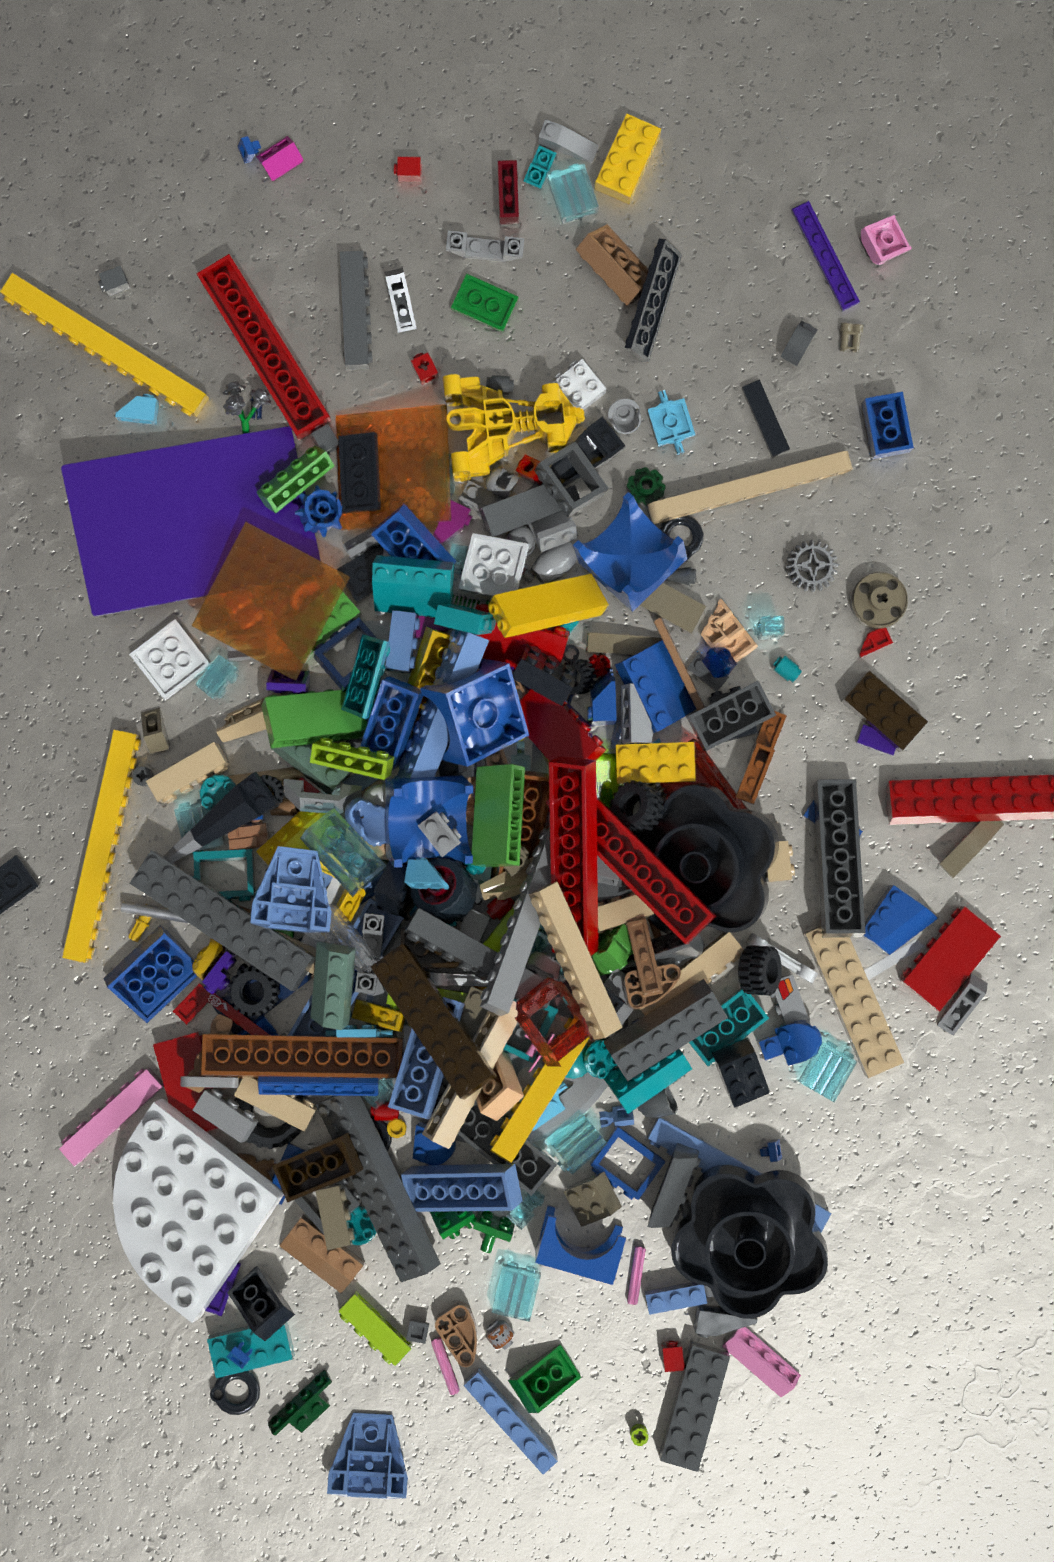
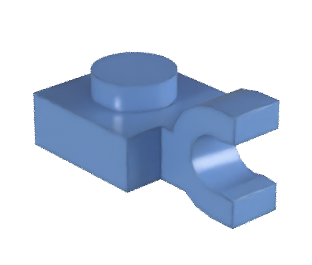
[599,1106,634,1128]

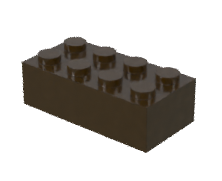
[841,670,928,752]
[272,1133,363,1203]

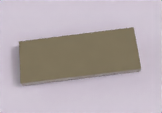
[640,583,706,634]

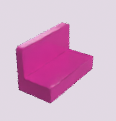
[256,136,303,181]

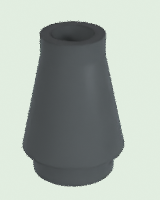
[668,567,696,586]

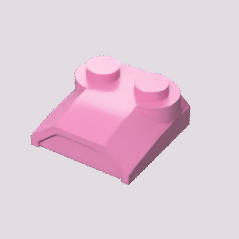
[861,215,912,265]

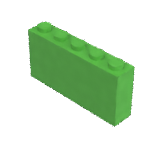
[261,689,367,748]
[471,764,525,867]

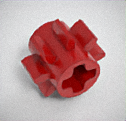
[588,654,611,678]

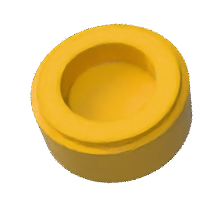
[387,1118,407,1138]

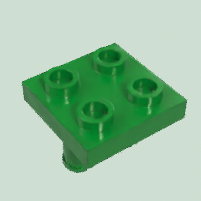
[430,1211,477,1240]
[473,1211,515,1253]

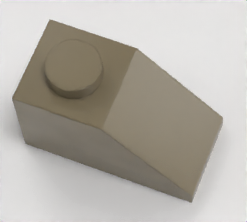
[141,708,169,754]

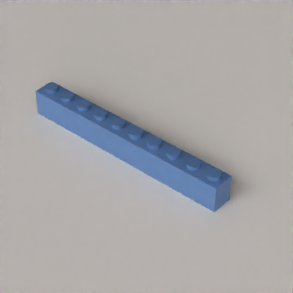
[647,1117,832,1233]

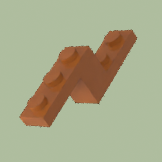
[735,711,787,805]

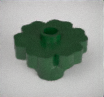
[626,467,666,507]

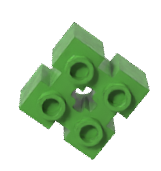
[591,924,633,976]

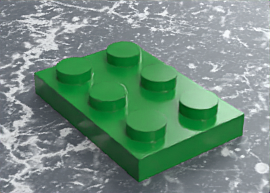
[451,273,519,333]

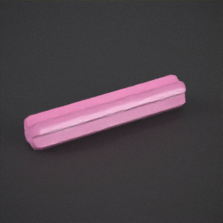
[627,1246,646,1305]
[431,1337,460,1395]

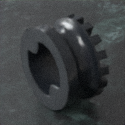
[563,645,579,662]

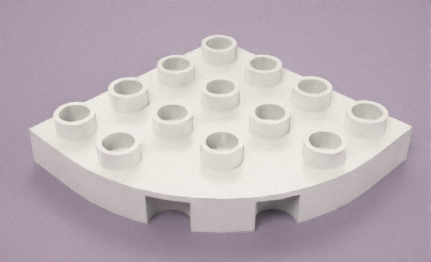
[113,1098,284,1323]

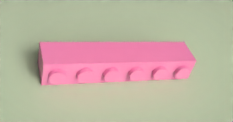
[59,1068,164,1166]

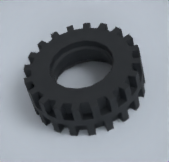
[234,1095,306,1149]

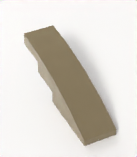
[586,633,663,656]
[938,821,1004,878]

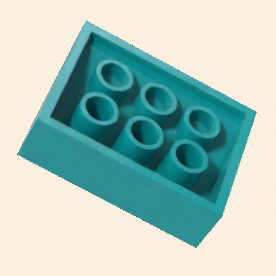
[372,555,454,617]
[341,634,390,719]

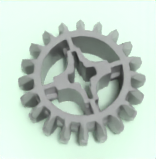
[786,540,839,592]

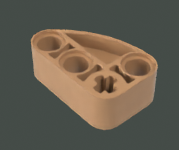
[623,964,681,1009]
[435,1302,477,1367]

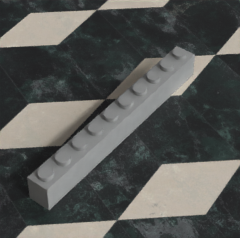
[480,826,551,1016]

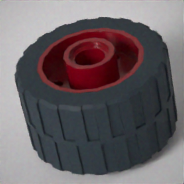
[410,858,477,924]

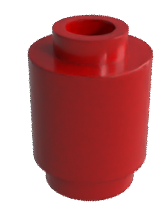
[486,897,515,920]
[371,1101,399,1121]

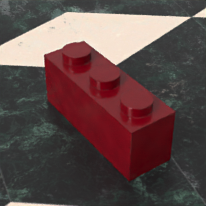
[498,160,519,225]

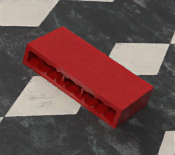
[475,604,570,667]
[520,689,606,761]
[900,906,1001,1012]
[153,1031,218,1132]

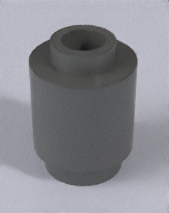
[486,375,514,395]

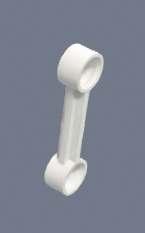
[746,933,818,983]
[430,973,488,987]

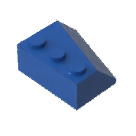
[587,668,617,726]
[862,885,938,955]

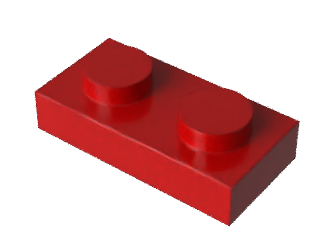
[172,983,208,1025]

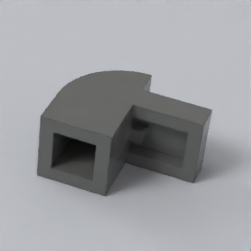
[780,320,818,366]

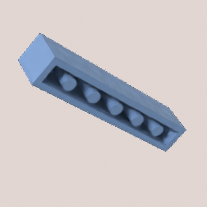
[463,1367,558,1475]

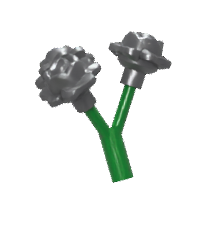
[223,381,271,434]

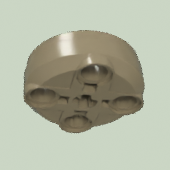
[851,572,908,629]

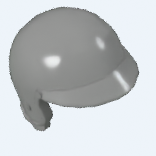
[608,399,641,434]

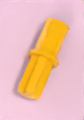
[128,904,152,942]

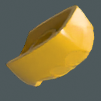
[192,939,225,980]

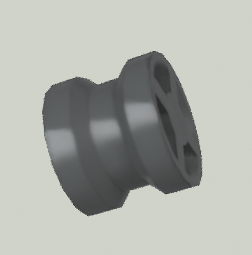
[132,766,154,786]

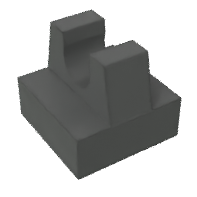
[406,1319,429,1344]

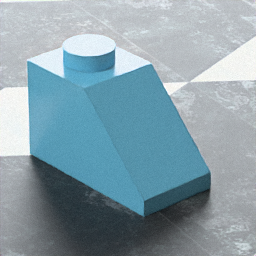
[115,394,159,425]
[404,857,449,889]

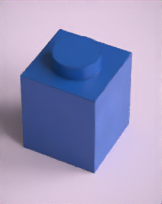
[756,1034,784,1061]

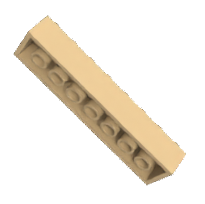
[803,926,904,1078]

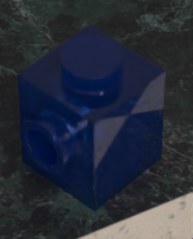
[702,647,737,678]

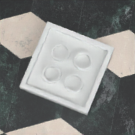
[458,533,529,597]
[129,619,211,700]

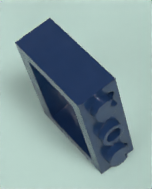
[313,617,387,692]

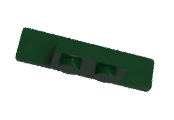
[268,1370,332,1436]

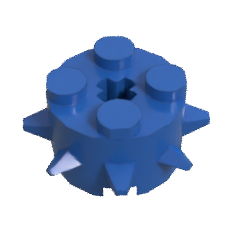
[295,486,342,538]

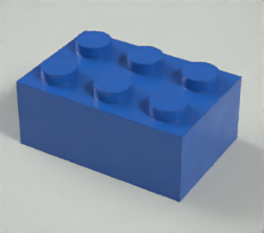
[861,392,914,459]

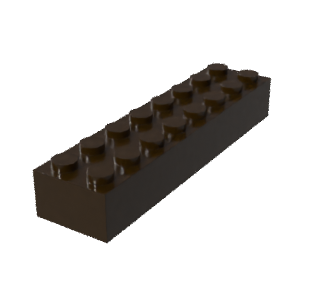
[371,943,497,1100]

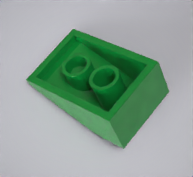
[508,1344,582,1413]

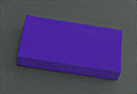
[856,724,896,756]

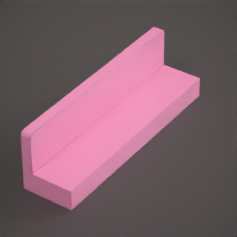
[722,1327,801,1397]

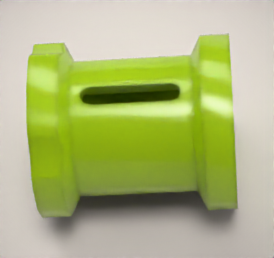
[630,1424,648,1446]

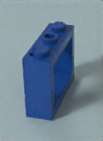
[590,1127,666,1200]

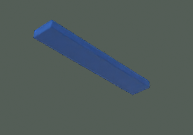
[258,1077,379,1096]

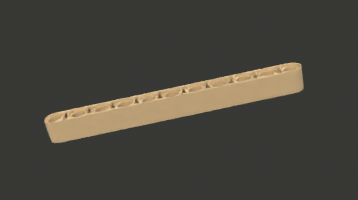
[647,451,853,524]

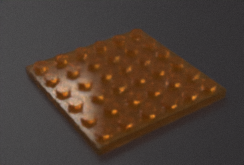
[336,404,451,531]
[191,522,350,681]

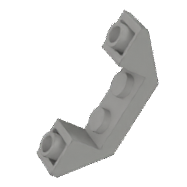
[446,231,524,262]
[283,779,362,815]
[355,913,384,994]

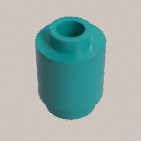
[773,656,802,683]

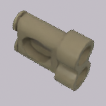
[840,323,864,353]

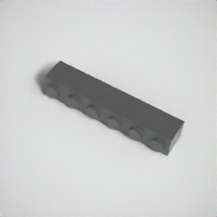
[340,251,373,370]

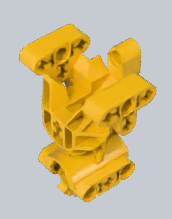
[442,374,585,482]

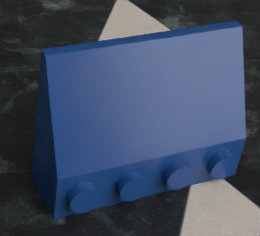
[615,640,696,733]
[103,925,197,1023]

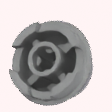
[525,951,561,984]

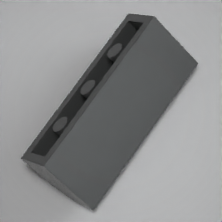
[479,485,563,537]

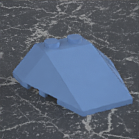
[250,846,331,933]
[327,1413,408,1499]

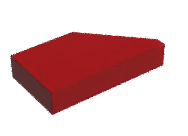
[859,628,893,658]

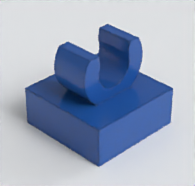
[237,136,261,164]
[760,1139,782,1162]
[227,1342,253,1369]

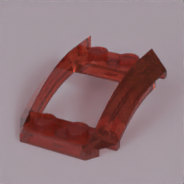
[515,977,593,1067]

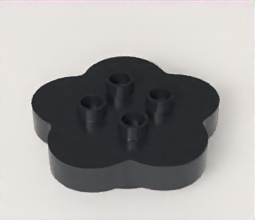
[631,783,779,934]
[671,1165,828,1319]

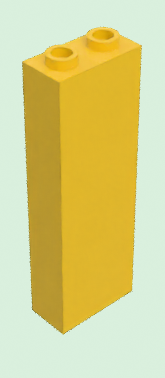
[488,573,609,638]

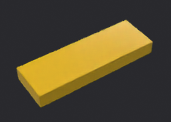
[352,999,405,1032]

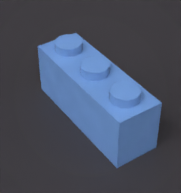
[385,610,420,673]
[644,1282,707,1315]

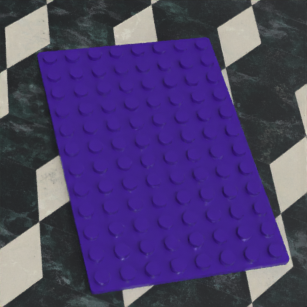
[61,426,323,617]

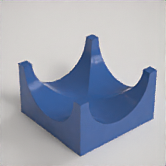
[573,492,687,612]
[420,658,529,767]
[385,776,473,867]
[535,1205,626,1285]

